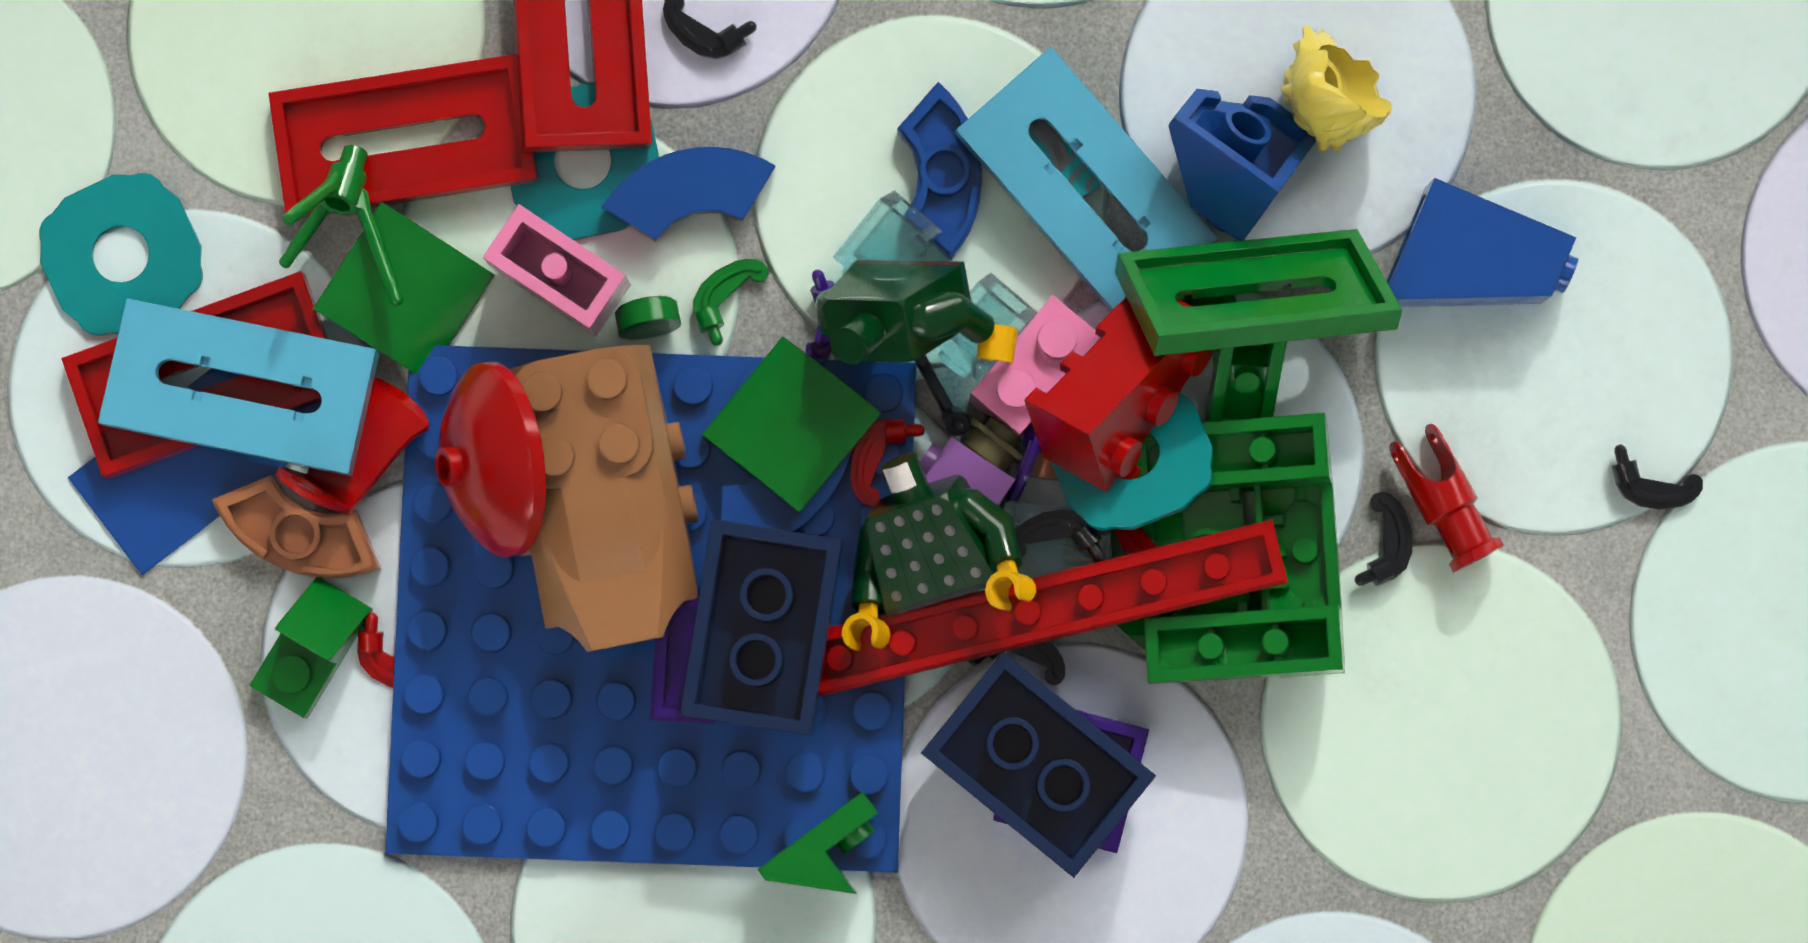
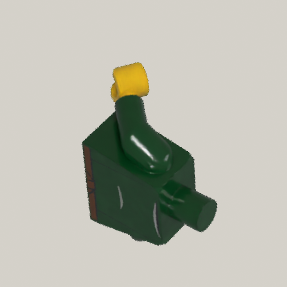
[815,260,1018,365]

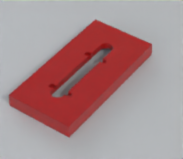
[513,0,652,153]
[268,54,539,218]
[61,271,328,479]

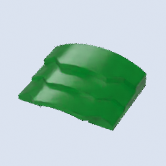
[1110,413,1345,684]

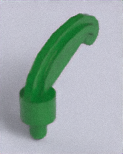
[693,259,769,346]

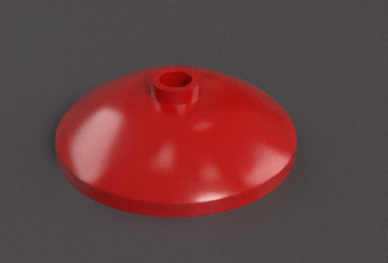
[435,362,546,558]

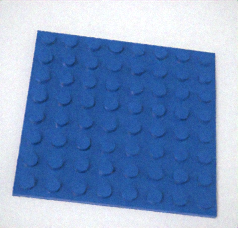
[385,345,916,873]

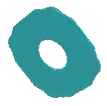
[510,82,659,240]
[39,173,203,336]
[1051,392,1213,531]

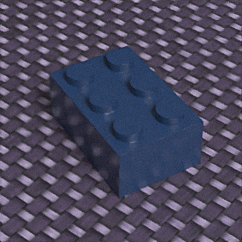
[680,519,843,735]
[921,651,1156,878]

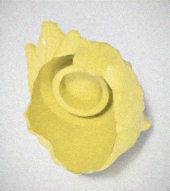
[1281,25,1392,152]

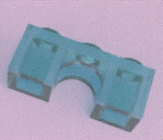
[833,190,1038,382]

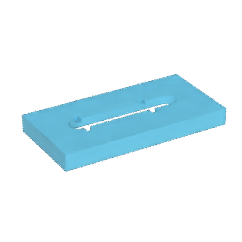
[954,46,1218,312]
[98,298,380,477]

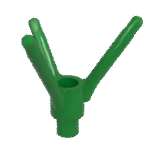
[279,145,403,306]

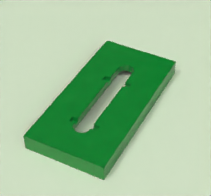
[1115,229,1402,356]

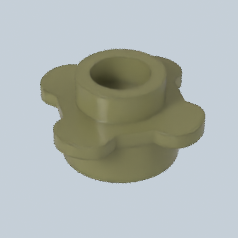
[963,417,1023,472]

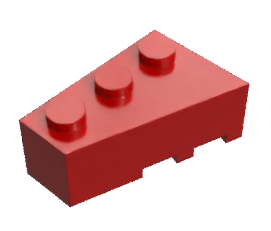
[1024,297,1213,493]

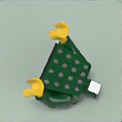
[842,453,1036,652]

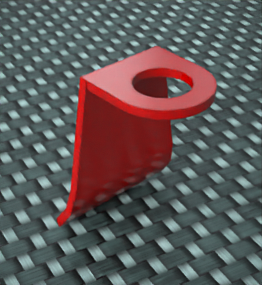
[275,377,429,515]

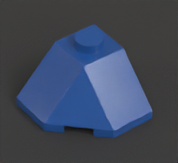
[1168,89,1316,241]

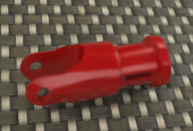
[1389,423,1504,573]

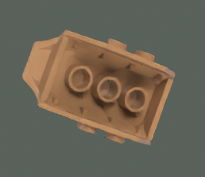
[509,345,699,652]

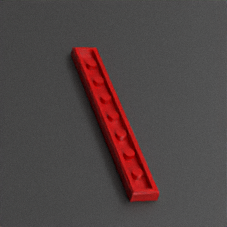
[819,519,1288,697]

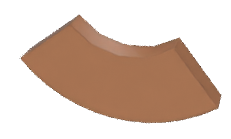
[212,475,382,578]

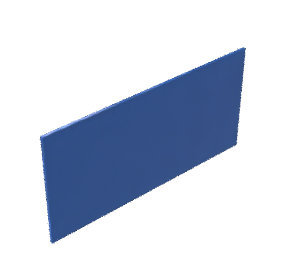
[68,369,321,575]

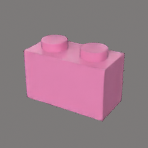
[483,204,631,337]
[969,295,1101,438]

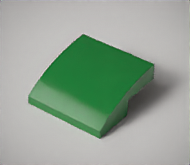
[313,202,495,374]
[702,336,881,514]

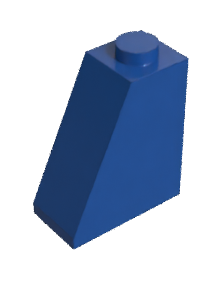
[1386,177,1578,307]

